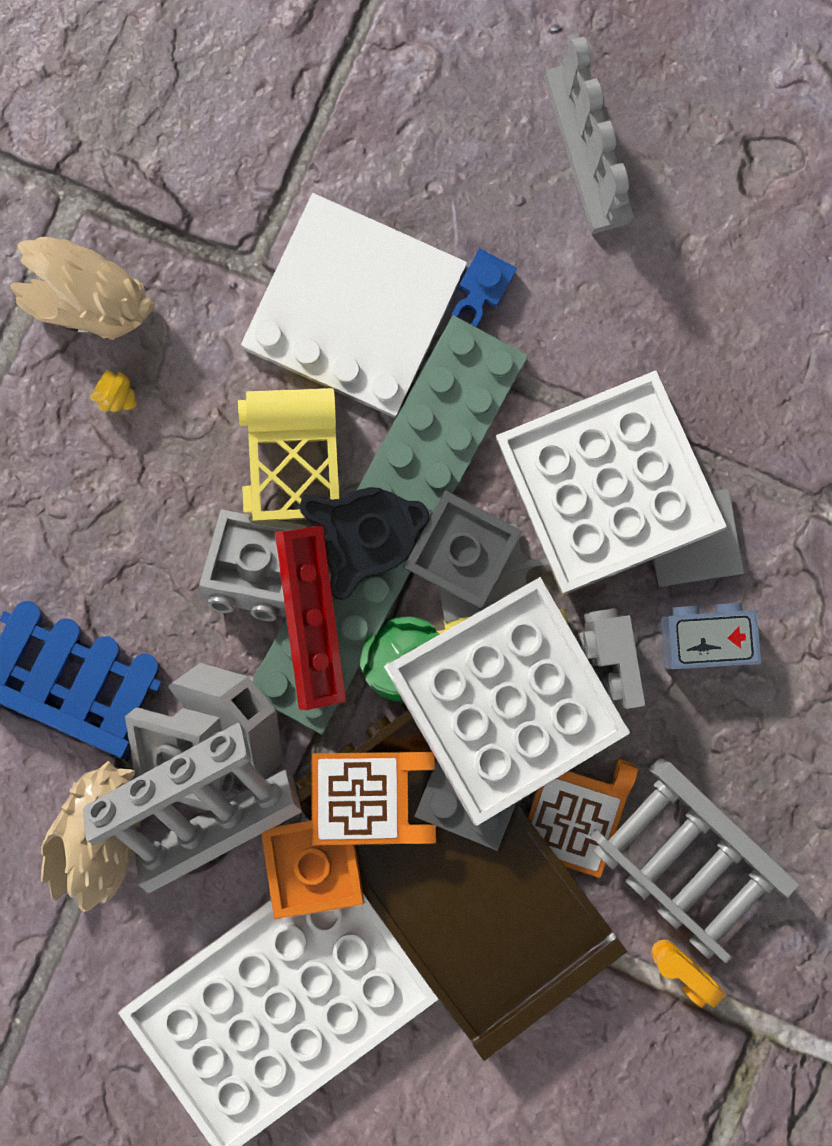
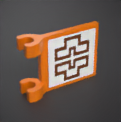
[312,752,436,845]
[527,758,638,878]

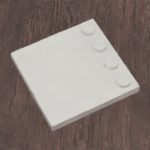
[240,193,467,419]
[496,370,727,596]
[384,577,630,826]

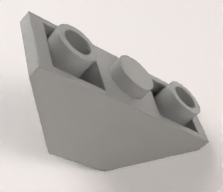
[168,663,284,778]

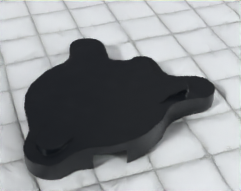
[299,487,429,600]

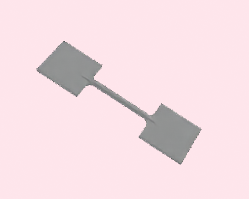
[439,489,744,622]

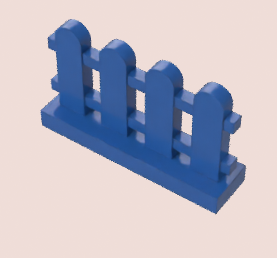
[0,601,162,761]

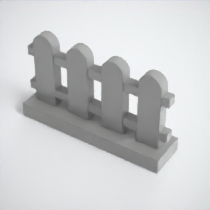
[544,33,634,235]

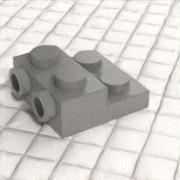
[199,509,306,621]
[578,608,645,709]
[125,707,235,811]

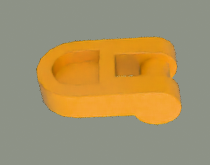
[651,939,727,1008]

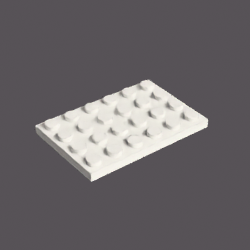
[118,893,438,1146]

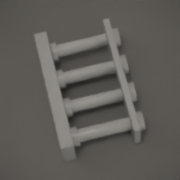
[83,723,302,893]
[590,757,799,963]

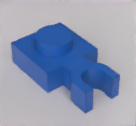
[451,248,517,328]

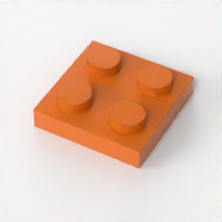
[261,820,365,919]

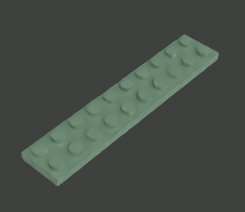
[252,315,528,734]

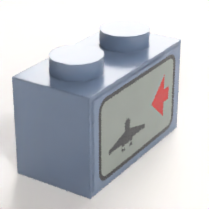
[661,603,761,669]

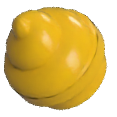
[90,369,137,412]

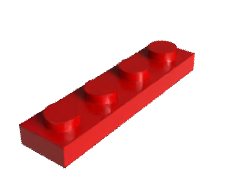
[275,526,346,710]

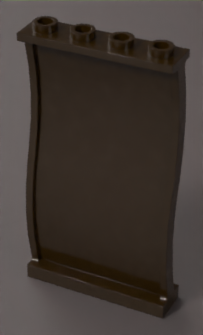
[295,702,628,1061]

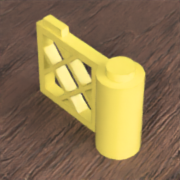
[238,388,339,522]

